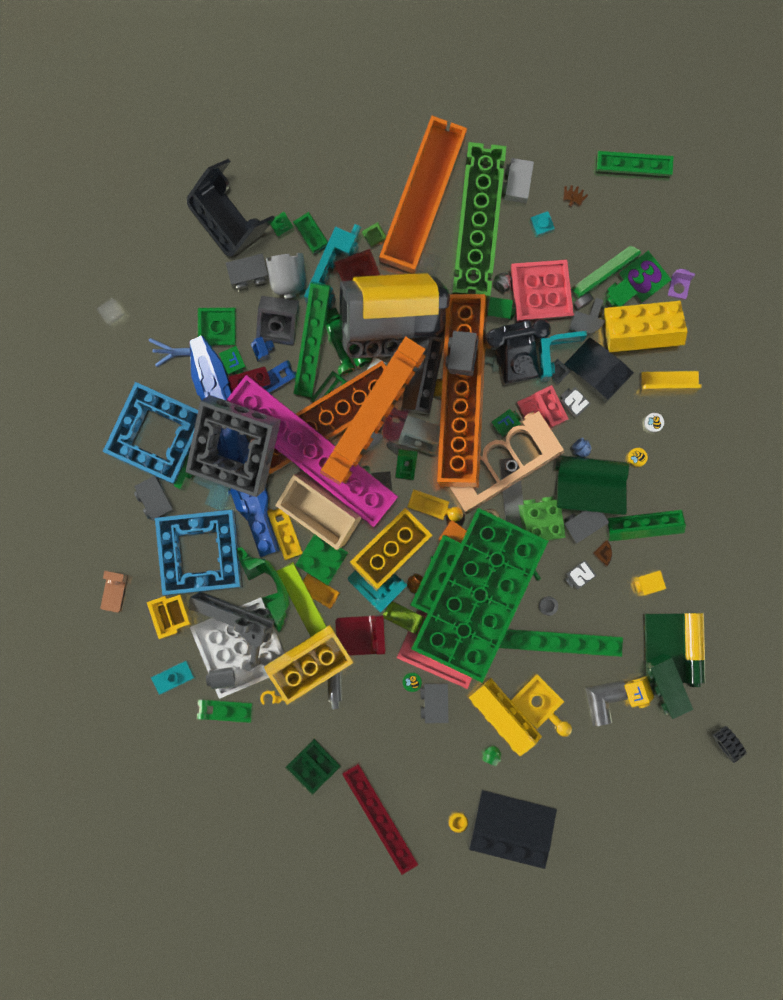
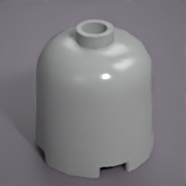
[266,253,306,299]

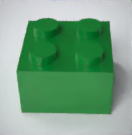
[295,534,349,586]

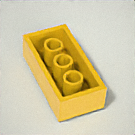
[603,301,688,352]
[350,508,432,591]
[264,625,353,705]

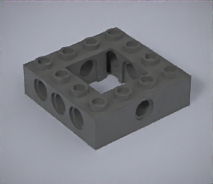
[186,395,281,497]

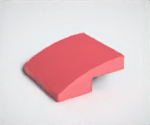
[515,385,569,429]

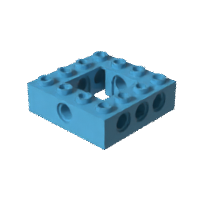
[103,382,198,484]
[155,510,242,596]

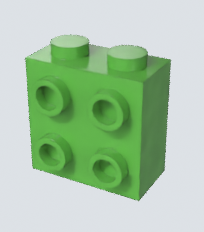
[518,496,566,540]

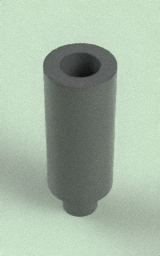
[328,671,342,709]

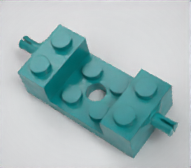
[304,224,362,311]

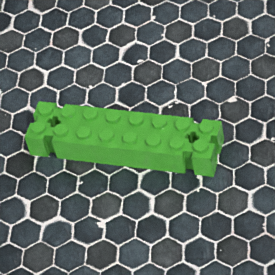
[452,142,507,301]

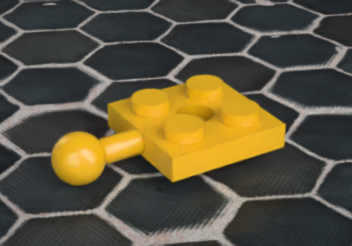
[511,674,572,737]

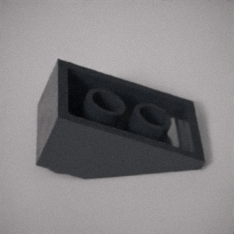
[564,337,634,403]

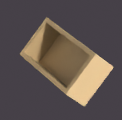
[275,471,362,550]

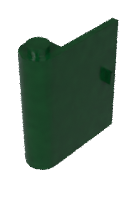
[554,455,629,515]

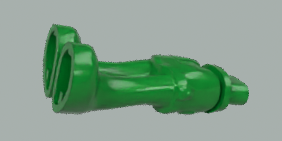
[325,307,372,376]

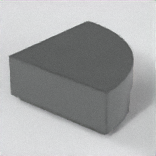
[552,358,571,385]

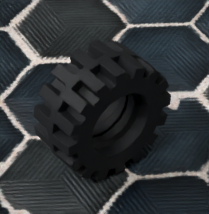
[713,726,747,763]

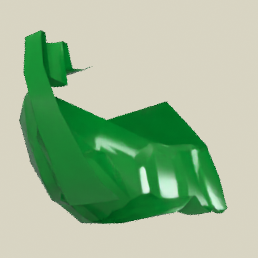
[236,547,289,633]

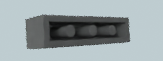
[401,336,445,414]

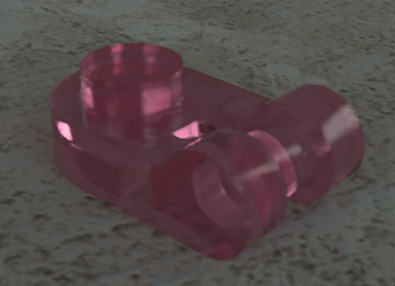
[383,407,409,441]

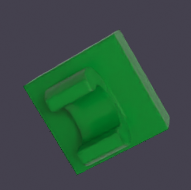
[270,212,294,238]

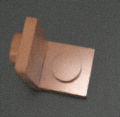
[100,571,127,613]

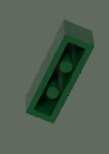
[646,654,694,719]

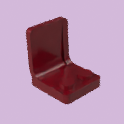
[335,615,385,656]

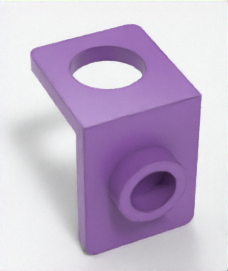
[668,269,695,299]

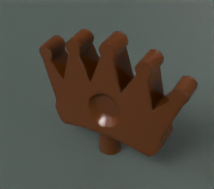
[563,185,588,207]

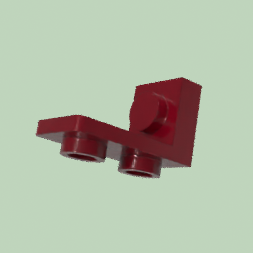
[228,366,271,393]

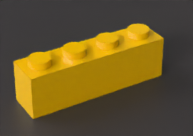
[469,678,542,756]

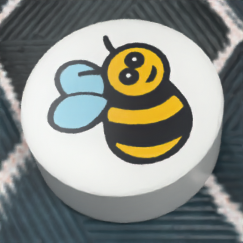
[644,413,664,432]

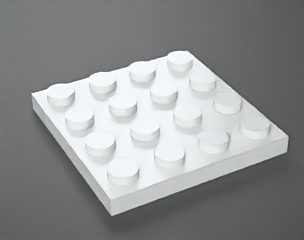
[190,597,285,699]

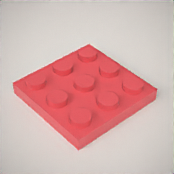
[510,260,574,321]

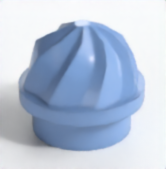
[571,438,591,457]

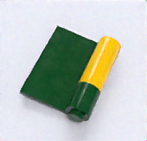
[645,613,706,687]

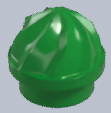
[482,746,501,766]

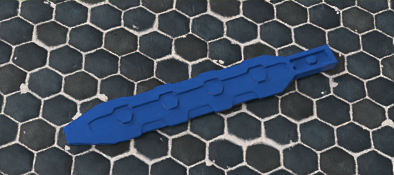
[190,336,279,557]

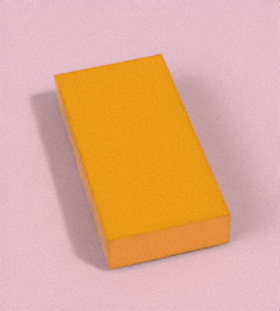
[303,573,340,609]

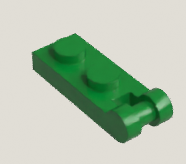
[197,699,253,723]

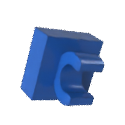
[251,337,274,362]

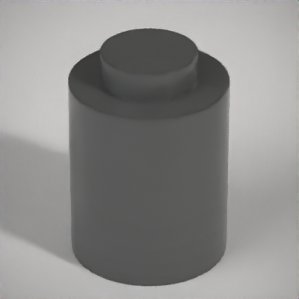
[206,667,235,690]

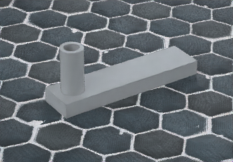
[499,457,523,528]

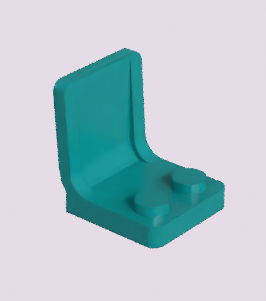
[538,331,587,382]
[348,570,407,613]

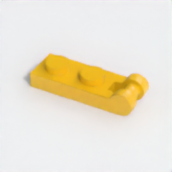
[267,508,303,561]

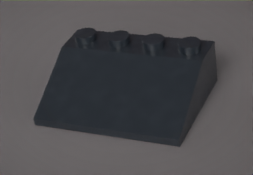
[468,790,557,869]

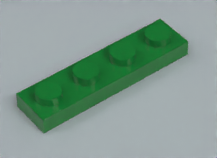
[596,151,674,177]

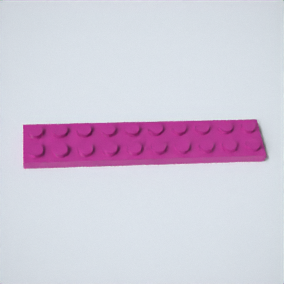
[226,375,399,527]

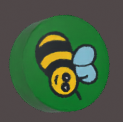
[403,672,422,692]

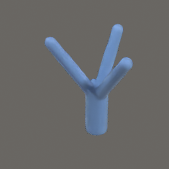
[149,338,190,367]

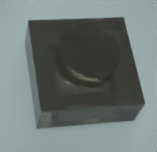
[371,471,392,491]

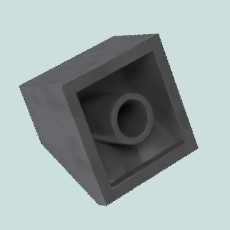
[256,296,299,345]

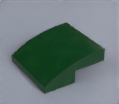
[285,739,341,796]

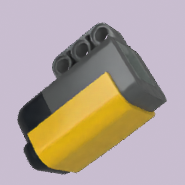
[340,273,450,358]

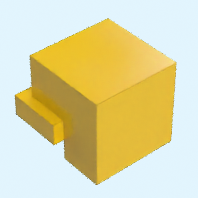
[147,595,193,639]

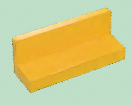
[640,371,702,392]

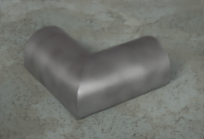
[585,681,628,726]

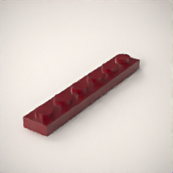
[342,763,418,875]

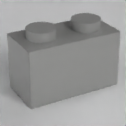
[502,158,534,203]

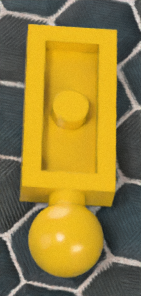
[407,489,463,522]

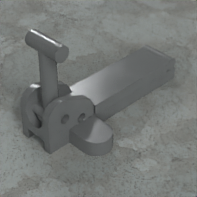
[188,592,274,671]

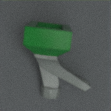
[386,441,418,480]

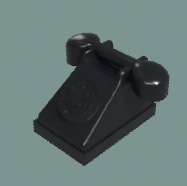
[484,319,551,386]

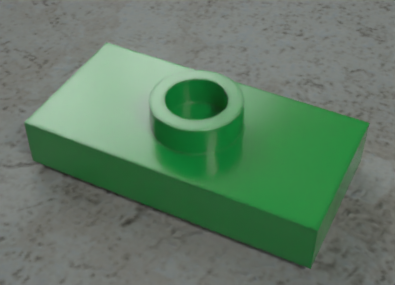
[293,212,328,255]
[174,452,193,491]

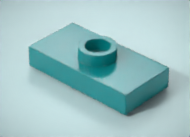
[151,661,195,695]

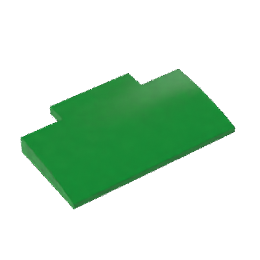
[410,508,549,683]

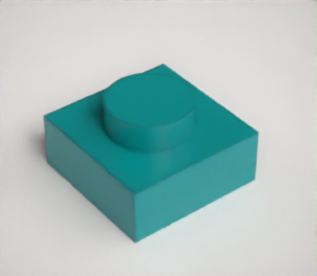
[530,211,555,236]

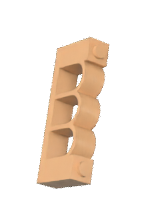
[450,411,564,514]

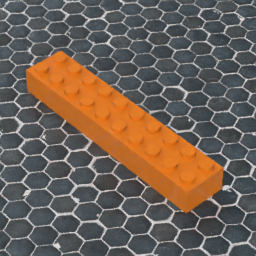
[437,294,488,488]

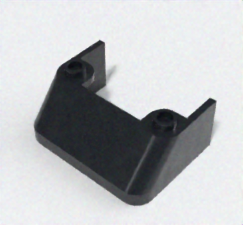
[186,159,275,256]

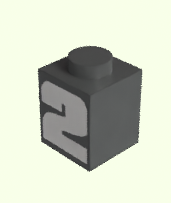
[560,387,591,418]
[565,560,597,590]

